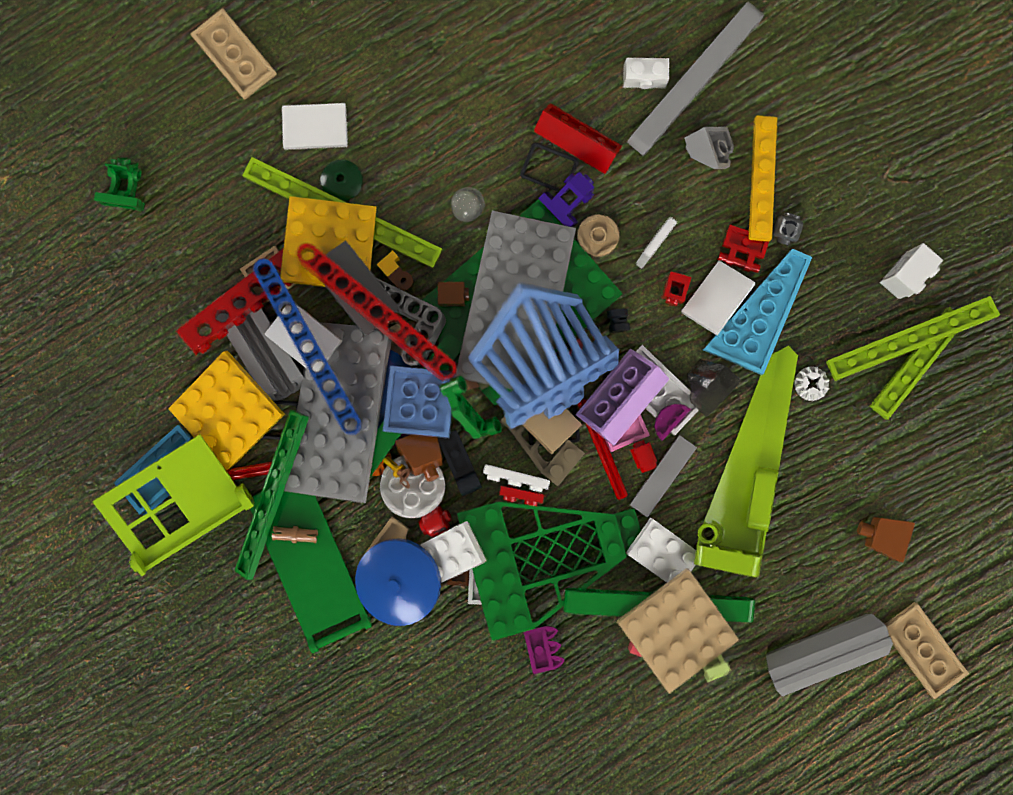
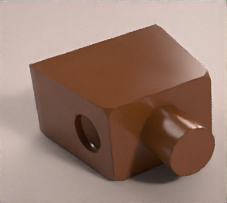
[395,434,442,482]
[857,517,915,563]

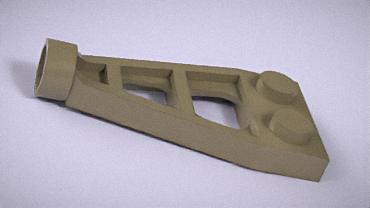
[500,416,585,486]

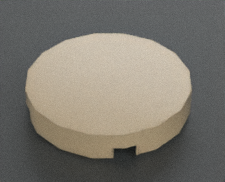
[577,214,619,257]

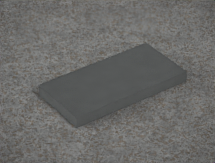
[319,240,400,336]

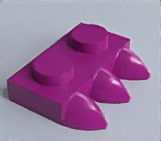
[524,625,565,674]

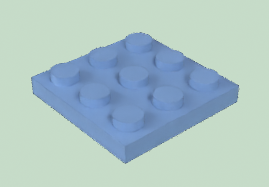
[383,366,456,438]

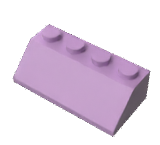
[575,349,669,446]

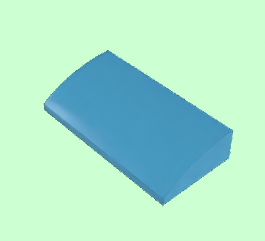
[114,425,193,515]

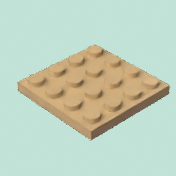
[616,568,739,694]

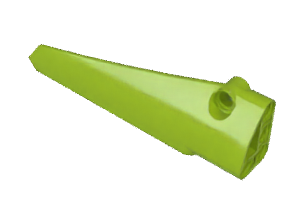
[694,346,798,577]

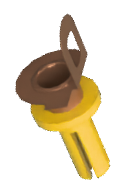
[383,456,411,489]

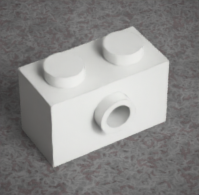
[623,58,669,89]

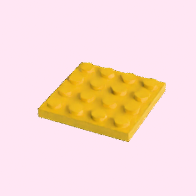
[280,196,376,287]
[168,350,285,470]

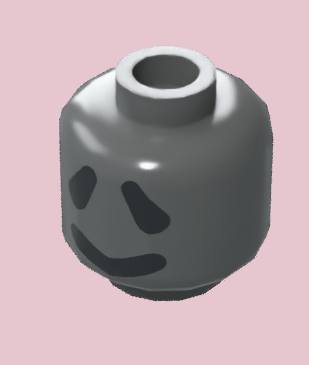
[772,212,804,245]

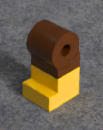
[377,250,414,292]

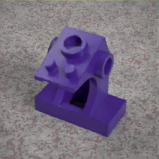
[538,172,594,227]

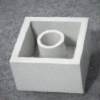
[880,243,943,299]

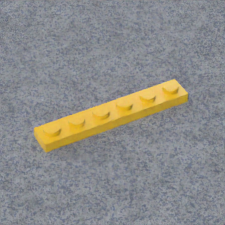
[749,115,777,242]

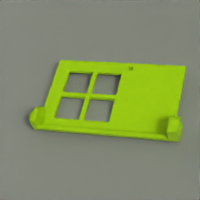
[92,434,254,576]

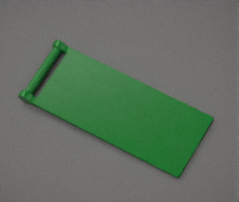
[250,491,373,654]

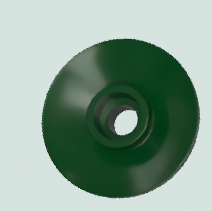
[320,160,363,202]

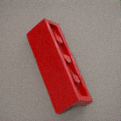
[534,103,622,174]

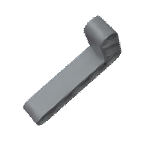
[375,277,446,368]

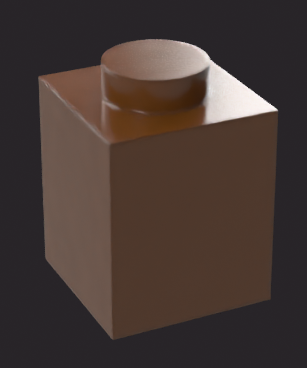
[438,282,469,307]

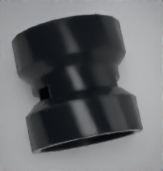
[607,308,630,333]

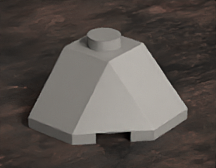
[684,127,734,169]

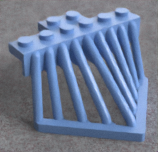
[469,283,619,429]

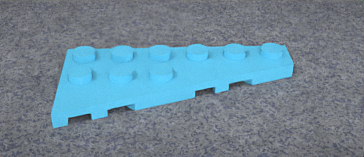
[703,249,812,375]

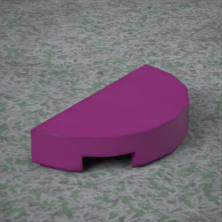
[654,404,691,441]

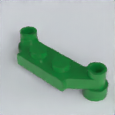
[440,375,502,439]

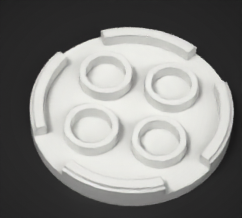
[380,456,445,518]

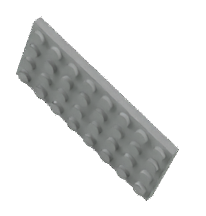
[455,211,576,390]
[284,322,393,503]

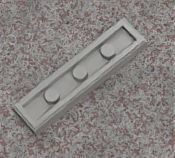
[629,435,697,517]

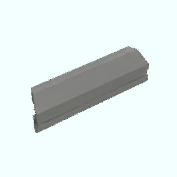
[209,291,304,401]
[766,614,893,696]

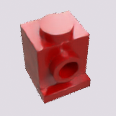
[661,271,692,306]

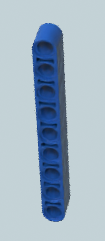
[253,259,362,435]

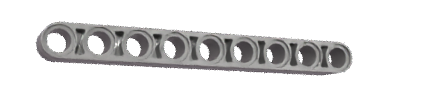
[627,1,764,156]

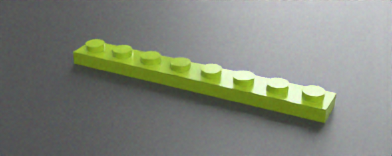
[826,296,1000,381]

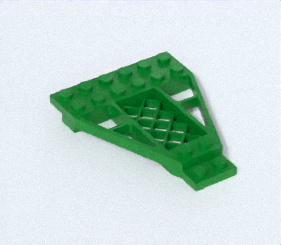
[457,501,641,641]

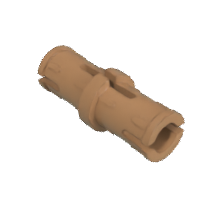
[272,526,318,543]

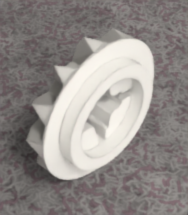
[795,367,829,401]

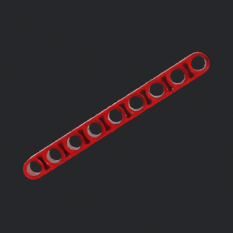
[297,243,456,381]

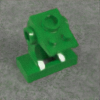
[94,157,145,211]

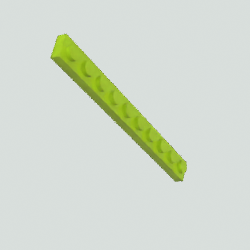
[242,157,443,269]

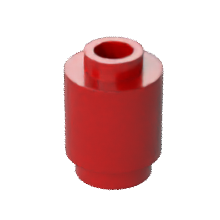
[630,439,657,473]

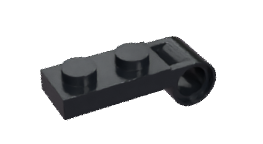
[437,430,482,497]

